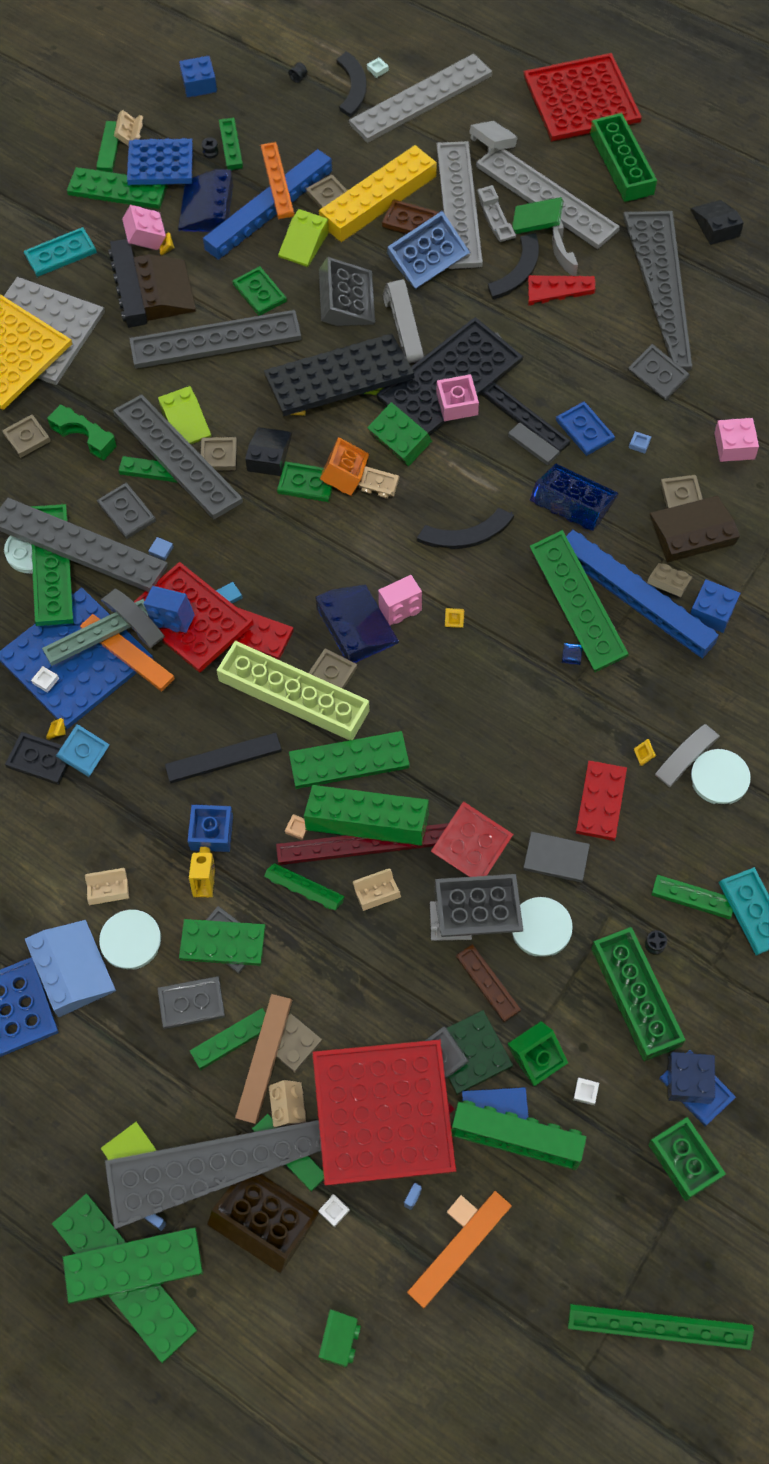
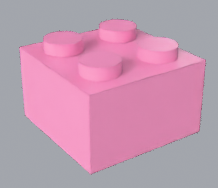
[122,205,166,250]
[437,375,479,421]
[714,418,759,462]
[378,575,422,626]

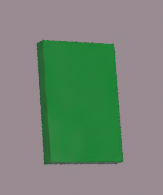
[512,197,563,234]
[232,266,287,316]
[277,461,333,502]

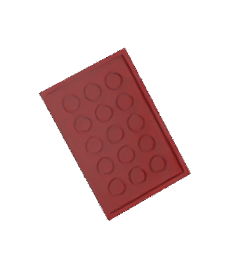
[134,562,254,673]

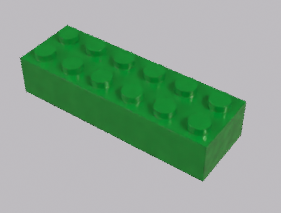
[590,113,657,202]
[304,785,429,845]
[592,927,685,1061]
[451,1100,587,1170]

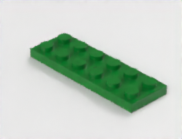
[67,167,168,209]
[289,731,410,789]
[63,1228,203,1304]

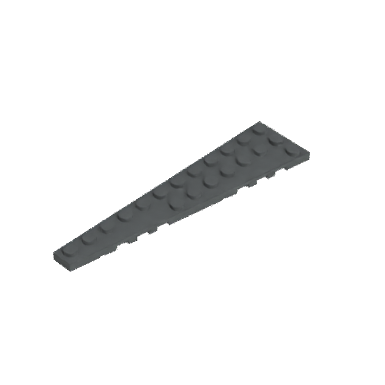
[623,211,692,371]
[105,1120,321,1229]

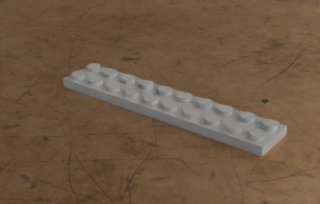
[349,54,492,143]
[437,141,482,269]
[476,148,620,249]

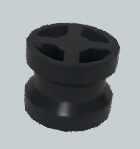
[288,62,308,83]
[202,138,218,159]
[645,930,667,955]

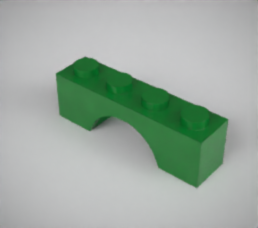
[47,404,117,461]

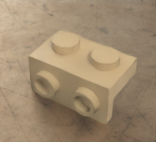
[114,110,143,146]
[358,466,400,499]
[85,868,129,905]
[353,868,401,911]
[269,1080,306,1128]

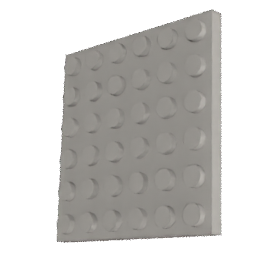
[4,277,105,385]

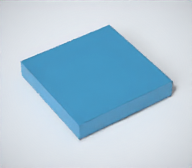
[56,724,110,777]

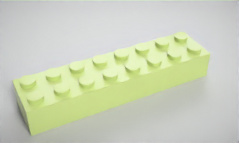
[217,641,370,740]

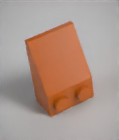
[320,437,369,496]

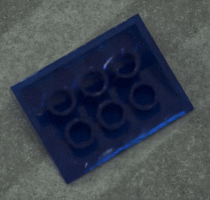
[178,169,233,232]
[530,464,618,531]
[315,585,399,663]

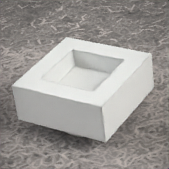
[31,667,59,693]
[573,1078,599,1105]
[318,1194,350,1228]

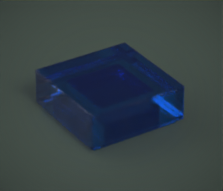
[562,643,582,665]

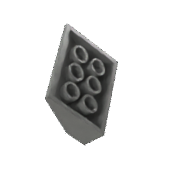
[319,257,375,326]
[434,874,523,937]

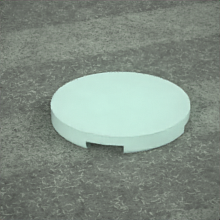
[4,535,33,574]
[691,749,750,804]
[512,897,572,957]
[99,910,161,970]

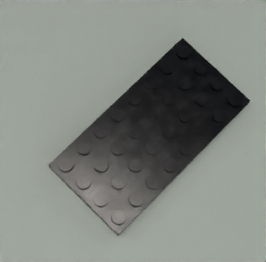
[377,317,523,435]
[264,334,415,416]

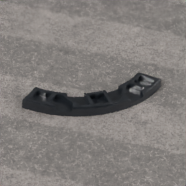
[336,51,367,118]
[488,233,539,300]
[417,507,514,549]

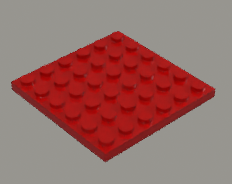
[524,53,642,141]
[312,1040,456,1186]

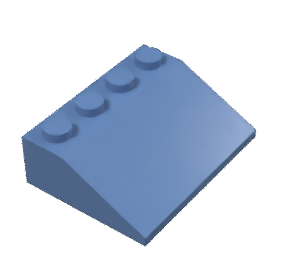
[387,211,470,289]
[25,920,116,1017]

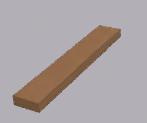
[235,994,293,1124]

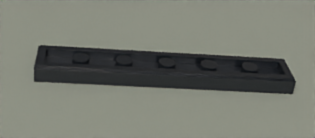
[482,383,570,453]
[165,733,282,784]

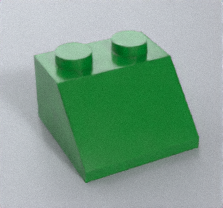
[508,1021,568,1086]
[319,1310,361,1368]

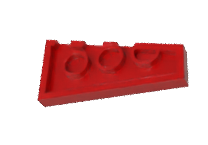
[528,275,595,306]

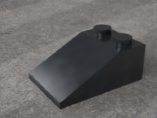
[691,200,744,245]
[245,427,292,476]

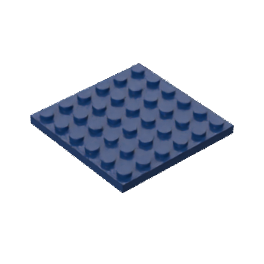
[0,587,154,729]

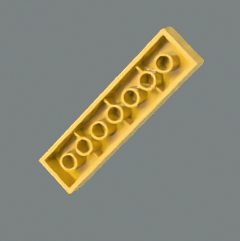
[319,145,437,242]

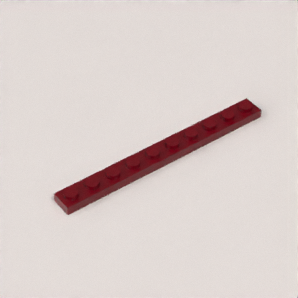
[276,823,449,865]

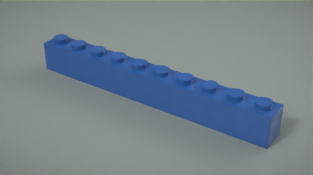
[203,149,332,260]
[566,530,719,658]

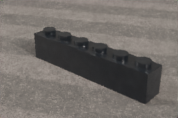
[108,239,148,328]

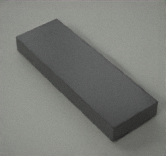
[508,423,560,465]

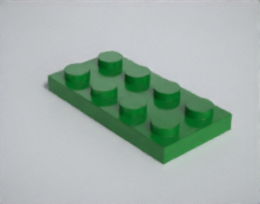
[179,919,265,966]

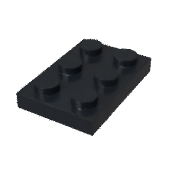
[5,732,69,785]

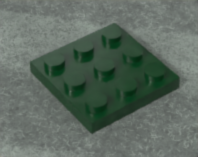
[428,1010,513,1095]

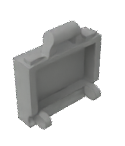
[469,121,517,154]

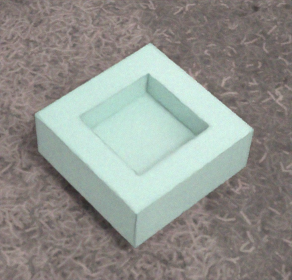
[367,58,389,78]

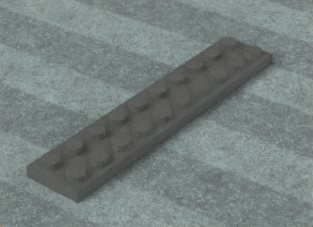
[129,310,301,369]
[113,395,243,520]
[0,498,168,592]

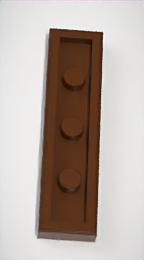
[456,944,521,1023]

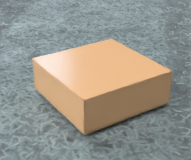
[285,814,308,840]
[447,1195,478,1227]

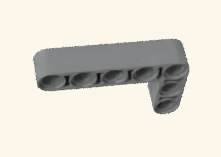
[383,279,424,364]

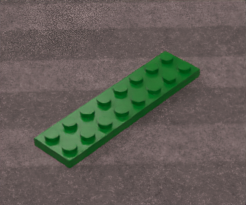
[32,504,74,626]
[530,530,629,672]
[52,1193,197,1363]

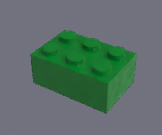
[367,402,432,467]
[648,1117,726,1202]

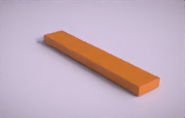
[261,142,294,219]
[80,614,175,692]
[407,1191,512,1309]

